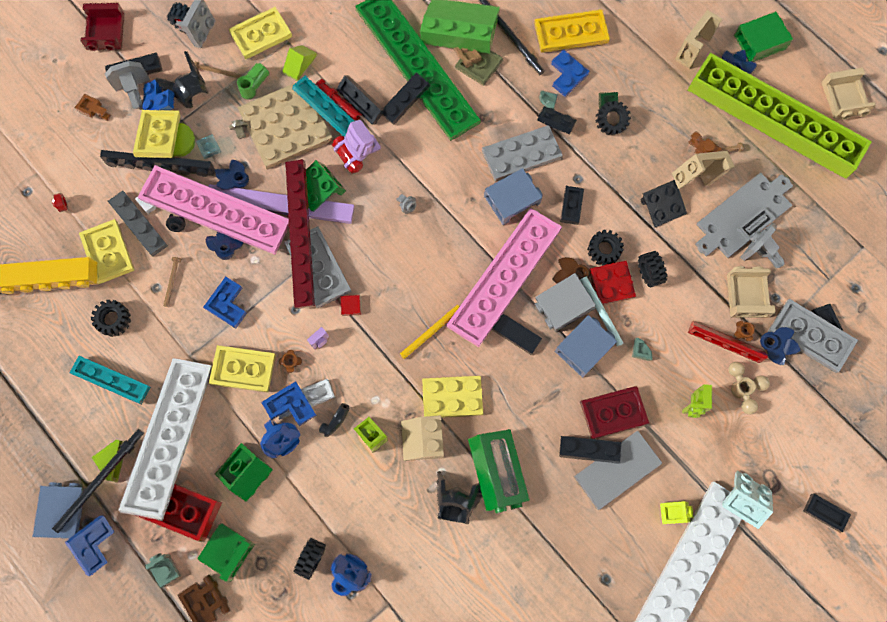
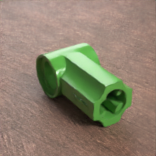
[237,63,269,99]

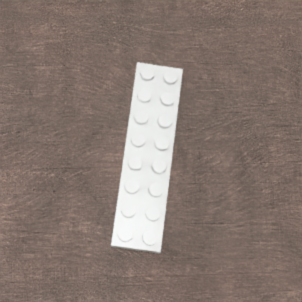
[119,358,212,520]
[635,482,741,622]

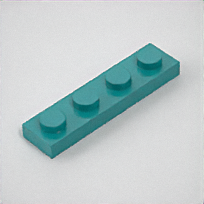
[292,75,354,136]
[69,356,151,405]

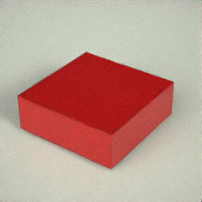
[341,295,361,316]

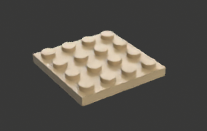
[237,83,333,169]

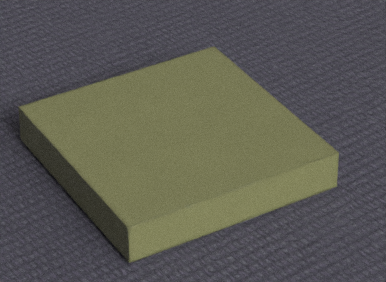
[455,51,504,86]

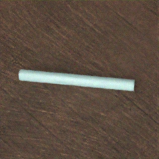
[580,276,624,347]

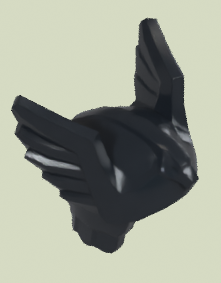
[155,51,209,108]
[436,471,483,524]

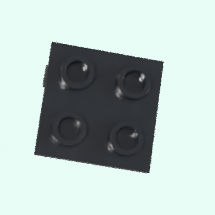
[640,180,687,228]

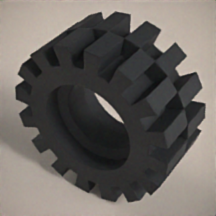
[595,101,631,135]
[588,230,624,266]
[638,251,668,288]
[91,299,131,337]
[293,538,326,580]

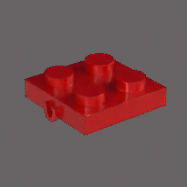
[589,260,636,305]

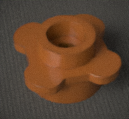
[734,321,755,342]
[279,350,302,373]

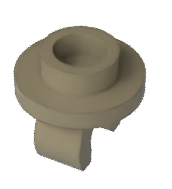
[229,120,248,139]

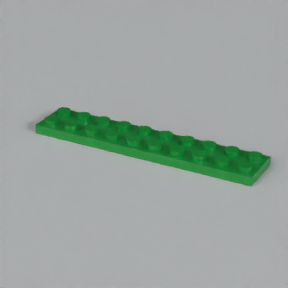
[355,0,481,141]

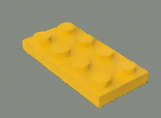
[534,9,610,53]

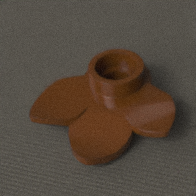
[552,257,590,284]

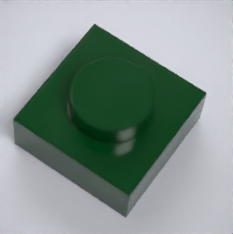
[599,92,618,108]

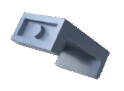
[484,168,542,225]
[554,315,617,378]
[33,482,86,538]

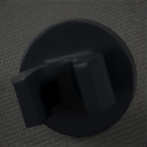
[166,214,185,232]

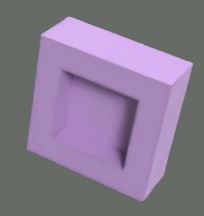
[307,327,329,350]

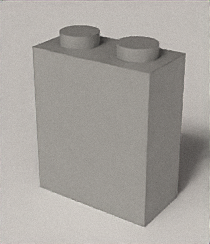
[534,273,596,332]

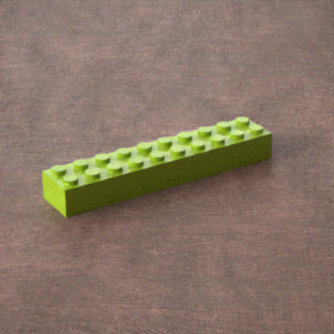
[688,53,872,179]

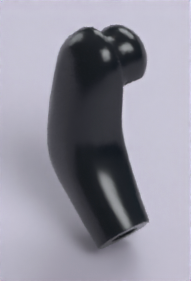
[319,403,350,437]

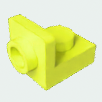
[660,502,693,524]

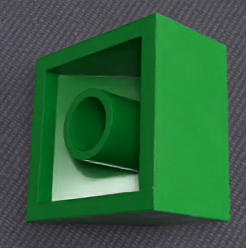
[215,443,273,502]

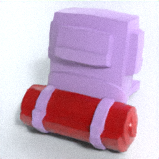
[331,120,381,174]

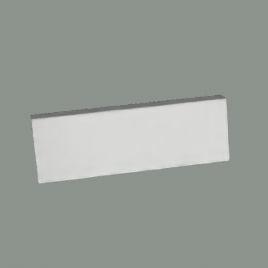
[278,379,335,420]

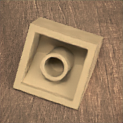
[401,415,444,461]

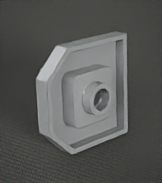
[105,61,150,109]
[740,223,785,268]

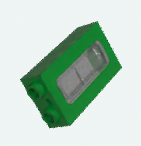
[468,429,530,513]

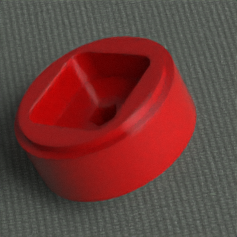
[52,193,68,212]

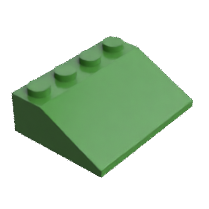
[420,0,500,54]

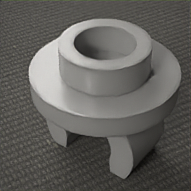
[396,194,416,214]

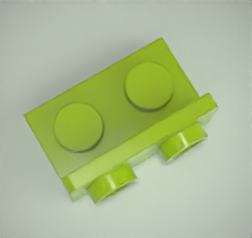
[682,384,712,418]

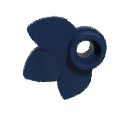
[722,50,757,74]
[215,159,249,190]
[206,232,244,260]
[760,327,801,365]

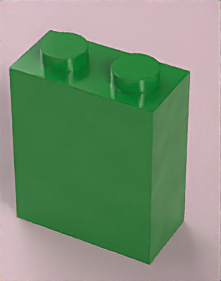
[734,11,793,62]

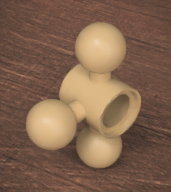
[728,362,770,415]

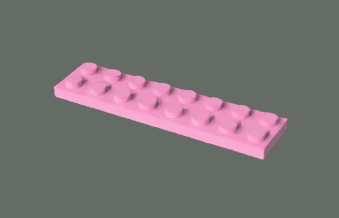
[138,166,289,255]
[447,208,562,348]

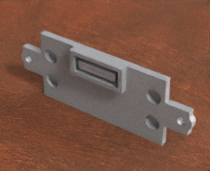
[695,172,793,258]

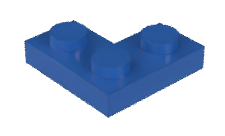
[551,50,590,97]
[143,80,174,110]
[203,276,247,329]
[261,381,317,426]
[65,515,114,576]

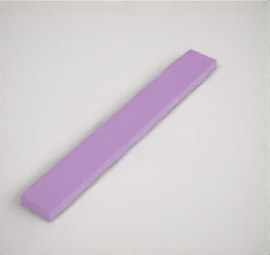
[208,184,355,224]

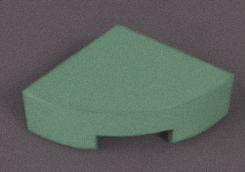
[539,91,558,109]
[632,338,653,361]

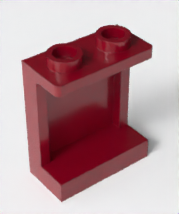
[80,3,125,51]

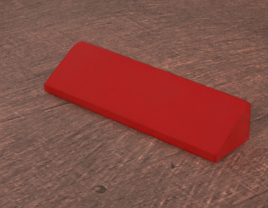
[688,321,768,363]

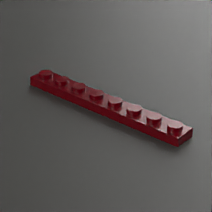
[285,159,315,309]

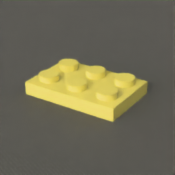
[229,7,292,60]
[133,110,180,158]
[79,219,135,285]
[209,345,276,393]
[422,376,483,418]

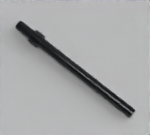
[479,0,545,75]
[52,428,144,533]

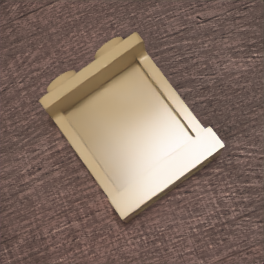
[675,10,722,69]
[821,67,876,120]
[672,151,735,189]
[727,266,775,318]

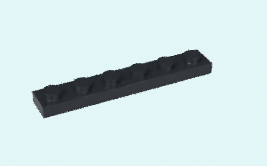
[100,150,215,177]

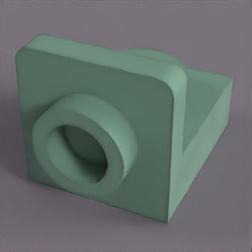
[145,553,181,588]

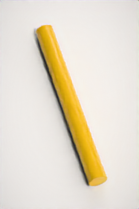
[400,305,459,359]

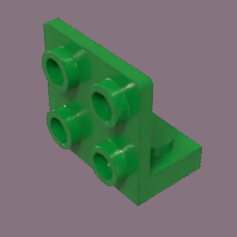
[306,160,346,212]
[197,523,255,582]

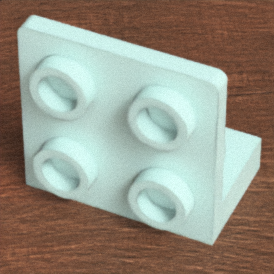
[722,471,773,529]

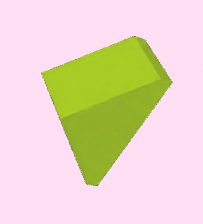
[282,45,317,81]
[354,417,388,453]
[91,440,124,483]

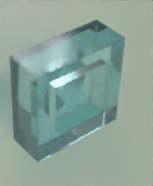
[196,134,221,159]

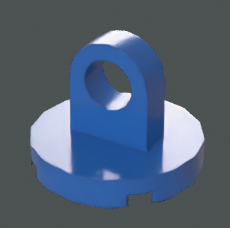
[260,419,301,458]
[331,554,371,596]

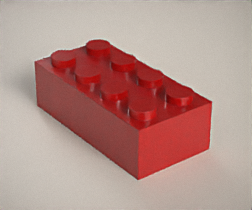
[135,484,222,542]

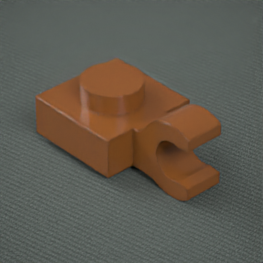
[75,93,111,121]
[689,131,722,154]

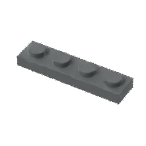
[108,190,168,257]

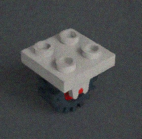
[167,0,215,49]

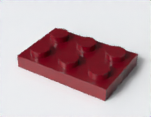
[580,386,650,439]

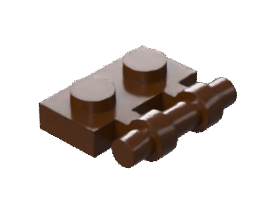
[177,574,231,622]

